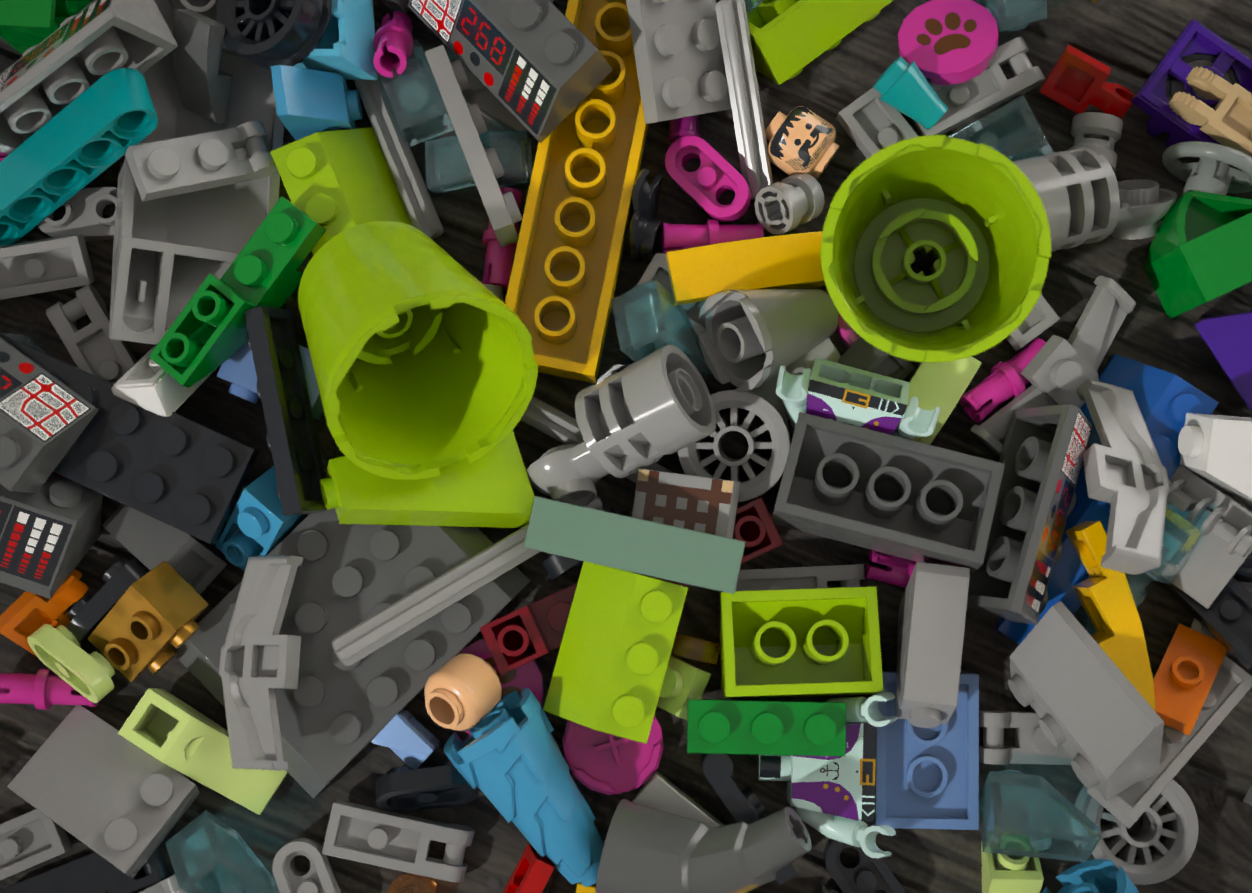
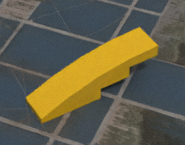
[666,231,826,306]
[1065,521,1156,712]

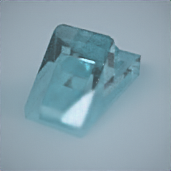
[1145,506,1202,585]

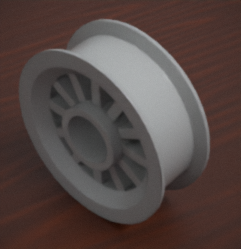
[678,389,791,502]
[1073,779,1199,885]

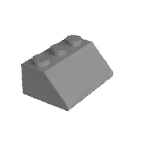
[1008,601,1164,801]

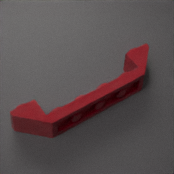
[479,497,783,675]

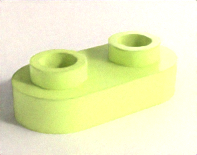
[27,624,115,703]

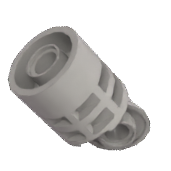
[1012,147,1177,253]
[526,344,717,506]

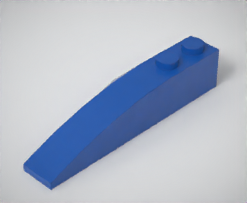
[995,354,1219,645]

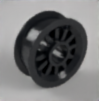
[216,0,332,70]

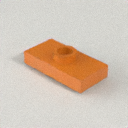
[1153,623,1228,736]

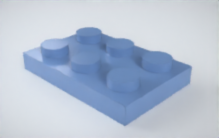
[872,671,979,830]

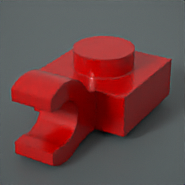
[1039,44,1134,119]

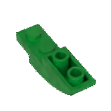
[148,196,326,388]

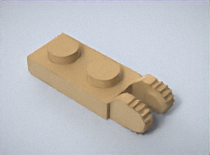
[1169,66,1252,157]

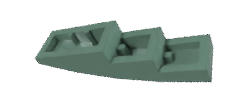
[524,496,745,594]

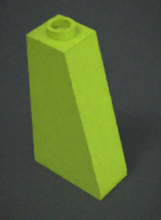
[320,430,534,528]

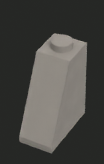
[894,562,970,728]

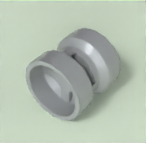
[1067,112,1123,172]
[754,173,825,235]

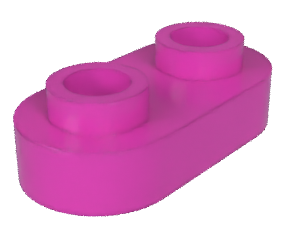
[665,136,751,222]

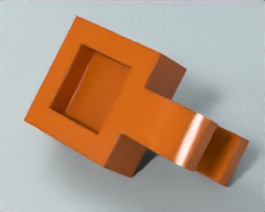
[0,568,89,656]

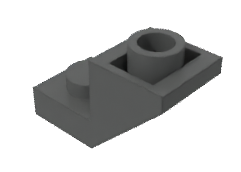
[103,504,227,595]

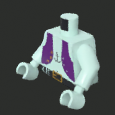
[776,358,941,440]
[757,691,898,858]

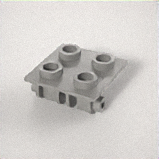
[1153,465,1252,609]

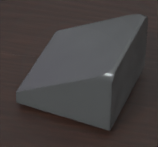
[838,337,915,380]

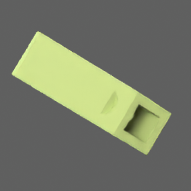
[118,688,288,815]

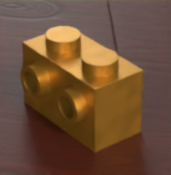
[87,560,209,682]

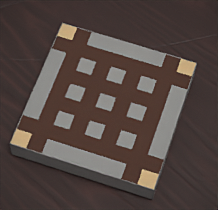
[632,469,740,539]

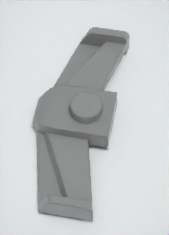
[971,276,1136,457]
[1077,379,1170,575]
[219,555,304,770]

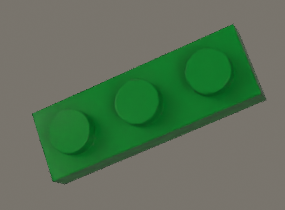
[687,699,846,756]

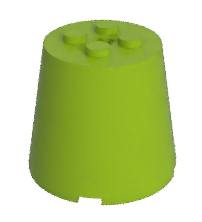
[821,135,1051,363]
[298,221,538,480]

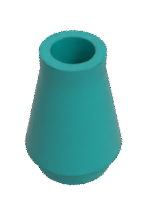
[873,56,949,130]

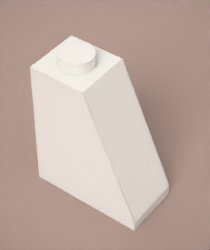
[1178,413,1252,506]

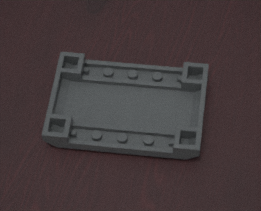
[175,508,532,799]

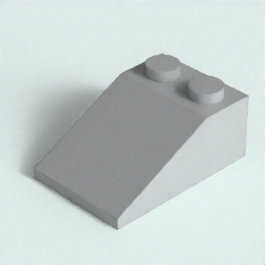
[7,705,200,879]

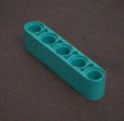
[0,68,159,246]

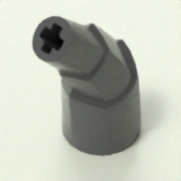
[596,799,812,893]

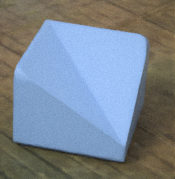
[371,710,440,769]

